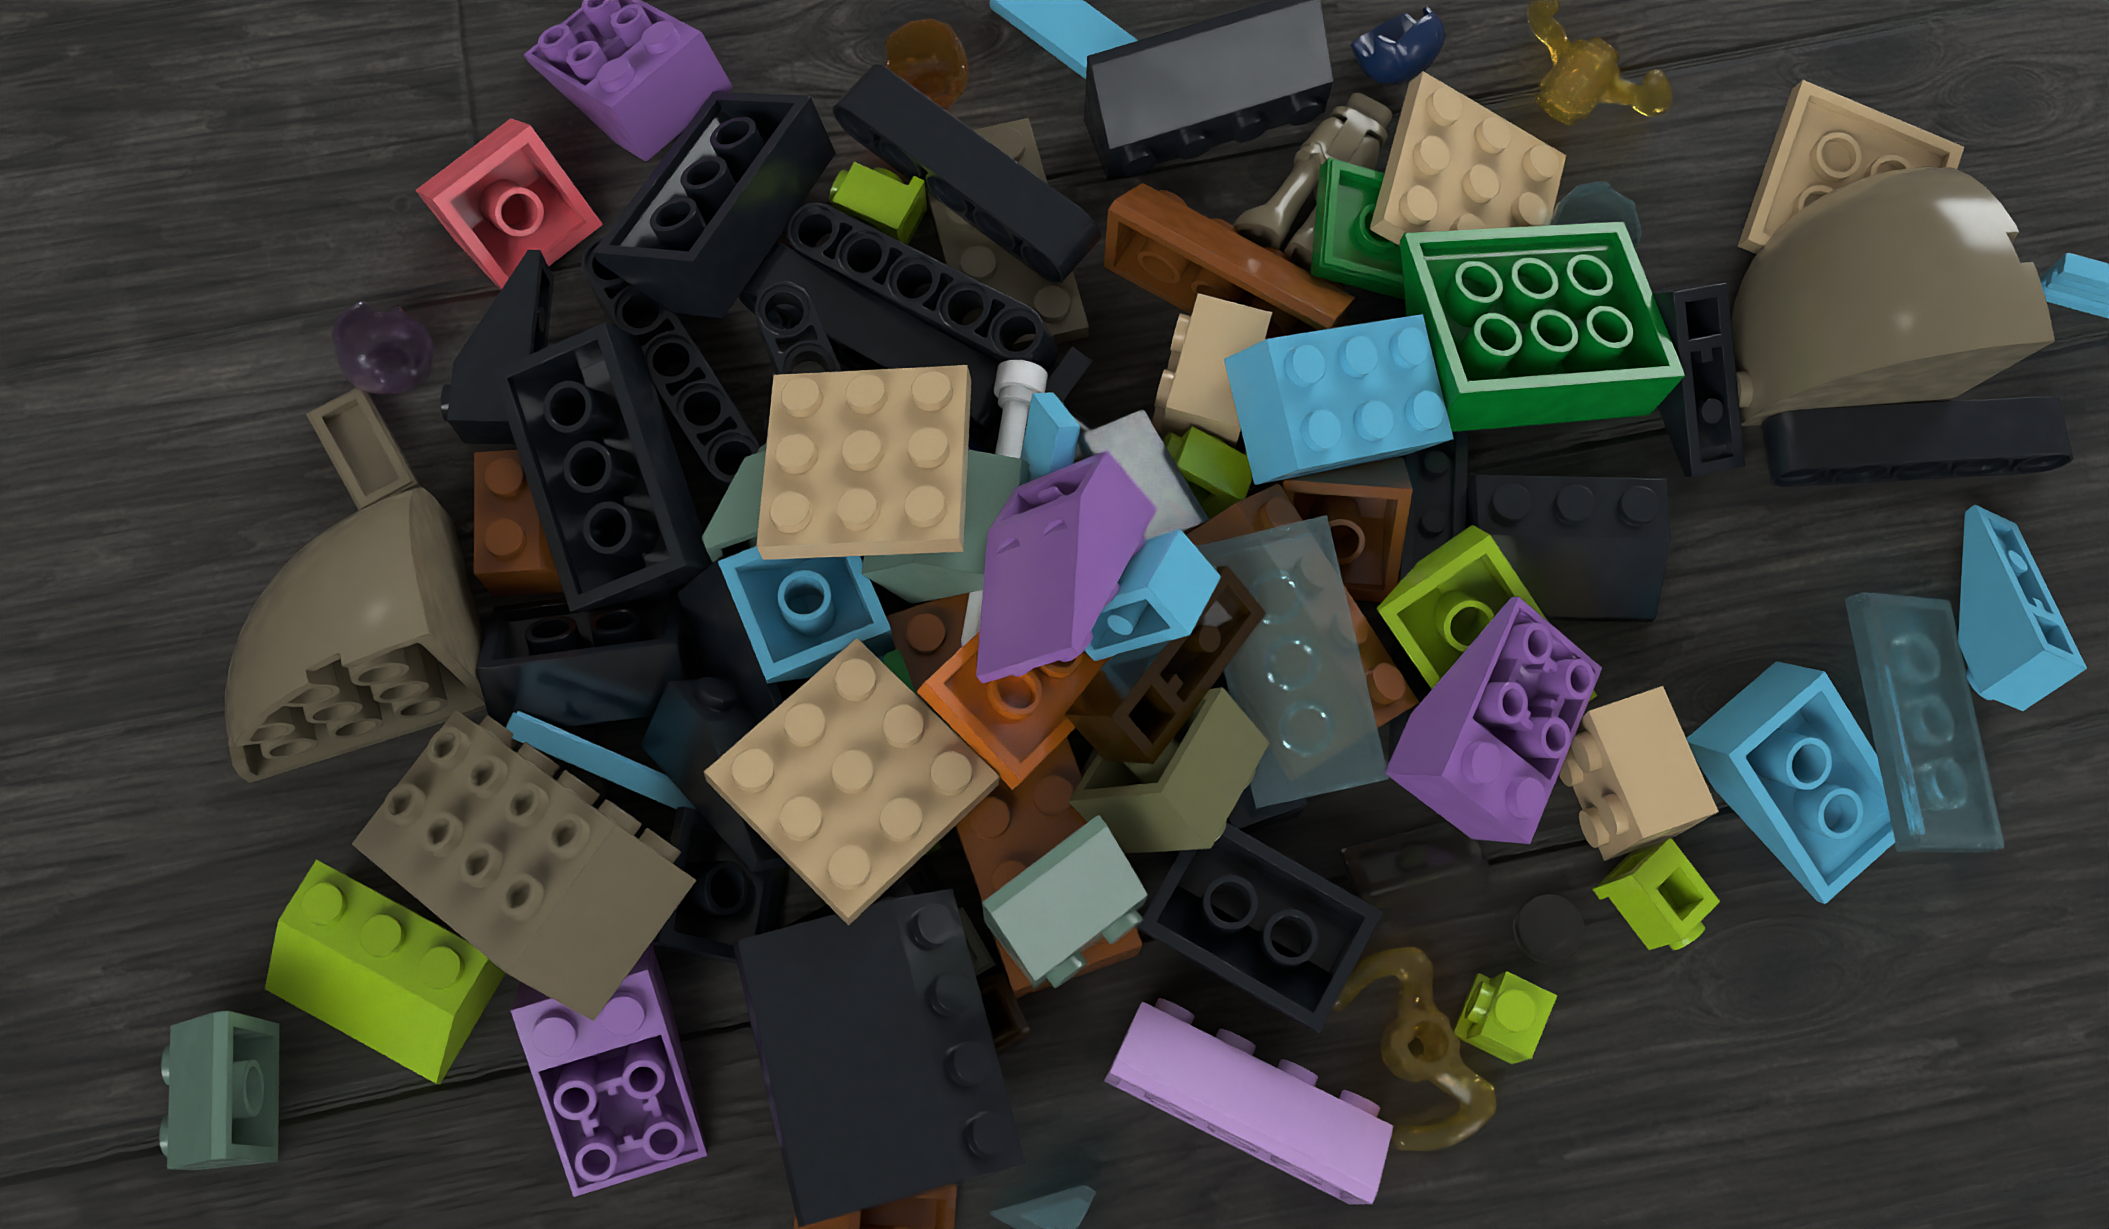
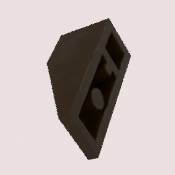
[1065,565,1266,764]

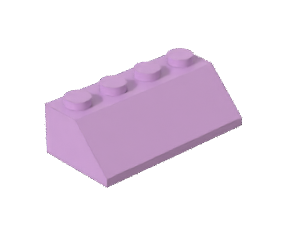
[1104,998,1393,1204]

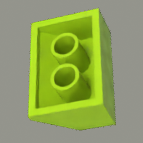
[1376,525,1597,701]
[265,860,506,1084]

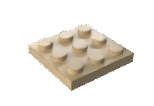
[1370,71,1566,246]
[756,365,971,560]
[704,638,1000,925]

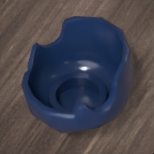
[1350,7,1446,84]

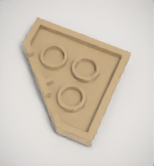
[1738,80,1964,254]

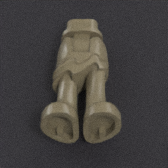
[1232,93,1392,273]

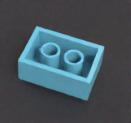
[1224,314,1453,485]

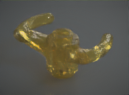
[1527,0,1673,127]
[1332,947,1497,1151]

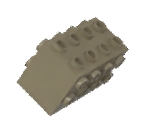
[352,710,696,1022]

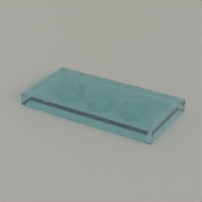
[1196,515,1389,808]
[1845,592,2004,853]

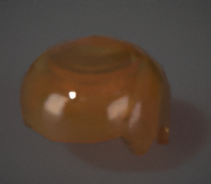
[885,18,969,111]

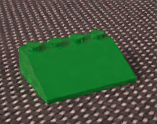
[1400,222,1685,432]

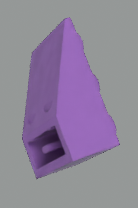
[524,0,734,162]
[976,450,1157,683]
[1385,597,1602,844]
[510,943,708,1197]

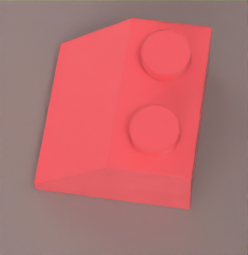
[415,118,603,290]

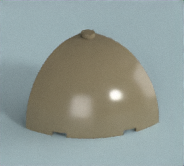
[1731,166,2055,426]
[225,487,486,783]

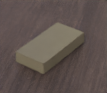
[306,385,422,511]

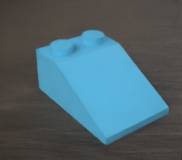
[1686,661,1918,904]

